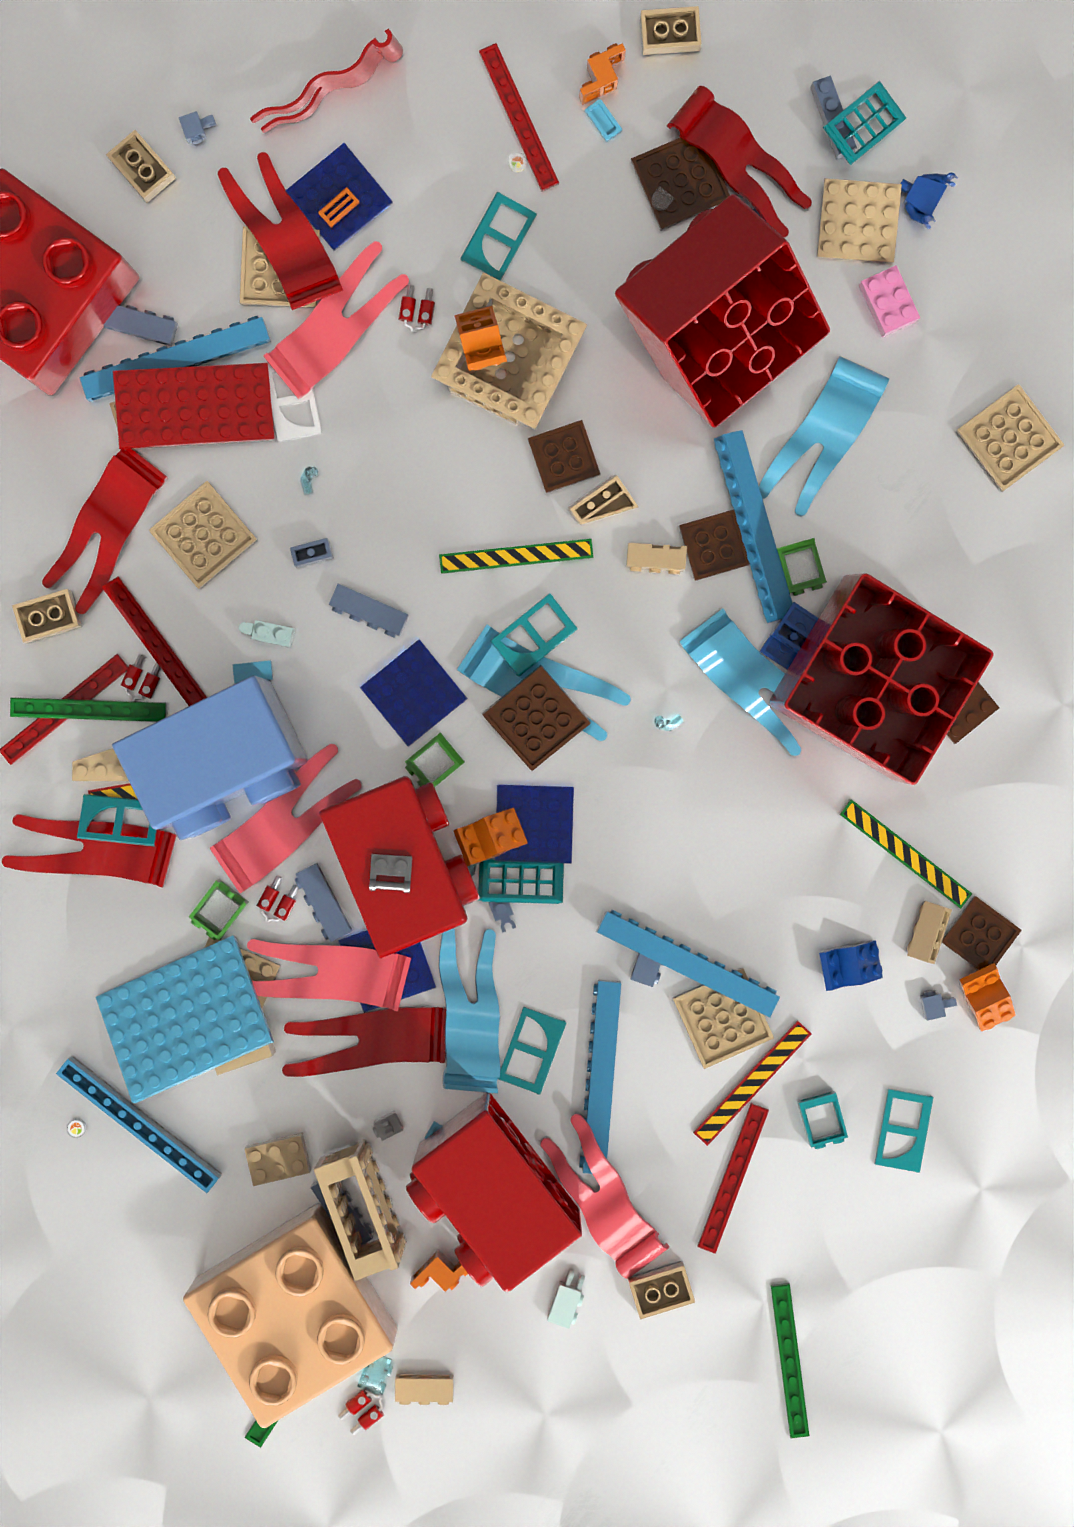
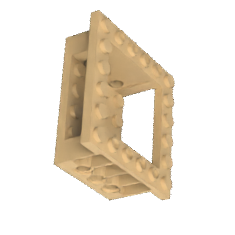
[431,272,587,429]
[313,1139,407,1281]

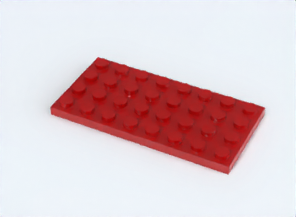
[113,363,274,449]

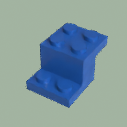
[759,602,818,670]
[819,940,883,991]

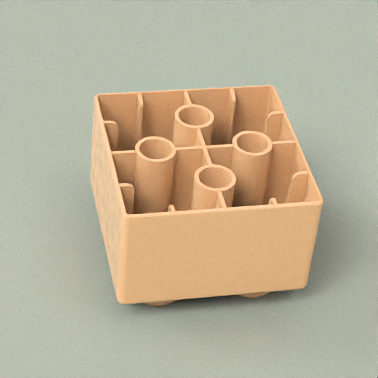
[183,1204,397,1428]

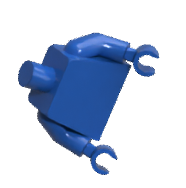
[900,172,958,229]

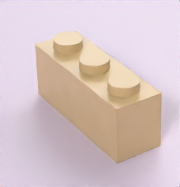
[907,901,952,964]
[395,1374,454,1405]

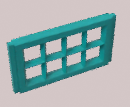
[823,81,906,165]
[478,859,564,904]

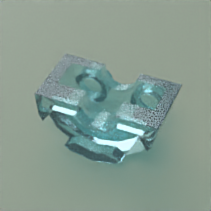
[357,1356,393,1395]

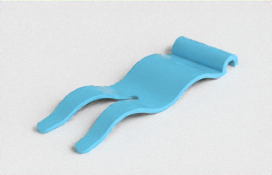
[759,356,889,516]
[679,608,801,756]
[457,625,631,741]
[439,928,500,1093]

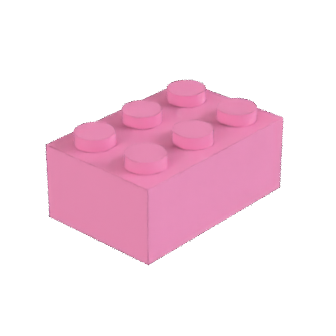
[859,265,920,337]

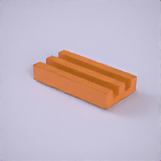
[318,187,360,228]

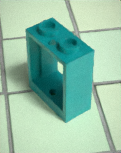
[797,1091,848,1149]

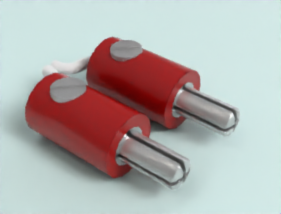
[398,284,435,332]
[120,654,161,702]
[256,876,299,923]
[338,1389,384,1435]

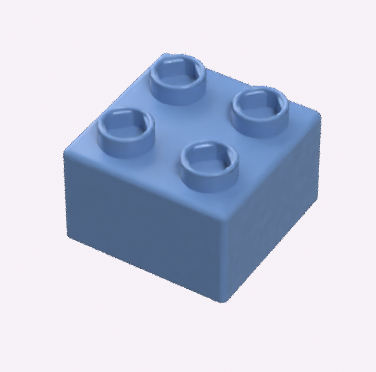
[112,675,308,840]

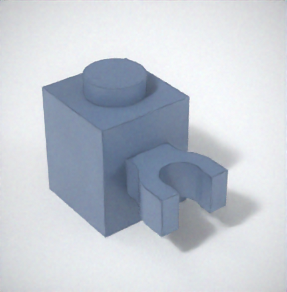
[179,111,216,144]
[489,902,516,933]
[920,990,957,1021]

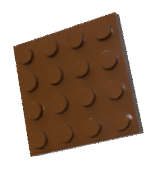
[631,137,730,230]
[482,665,591,771]

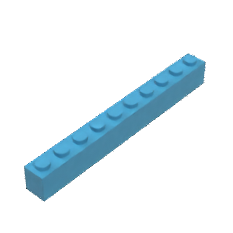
[79,316,271,402]
[714,430,792,623]
[596,910,780,1017]
[579,980,621,1174]
[56,1056,221,1193]

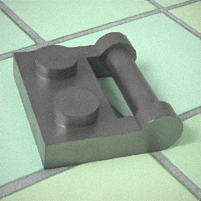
[369,854,412,893]

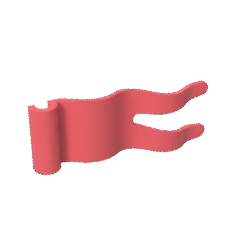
[263,241,409,399]
[210,744,362,893]
[247,939,411,1011]
[541,1114,670,1279]

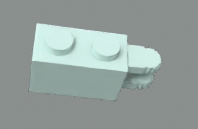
[238,620,295,648]
[547,1270,585,1329]

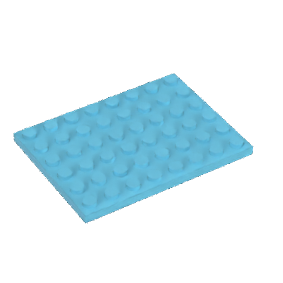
[96,936,274,1103]

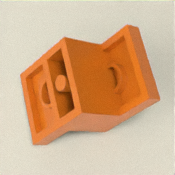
[579,43,626,105]
[454,306,507,371]
[453,808,528,867]
[959,963,1016,1032]
[410,1249,468,1292]

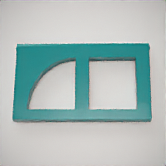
[460,192,537,281]
[490,593,578,677]
[77,794,157,846]
[498,1007,567,1094]
[874,1089,934,1173]

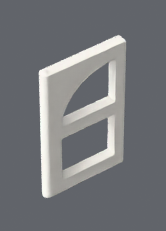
[268,365,322,443]

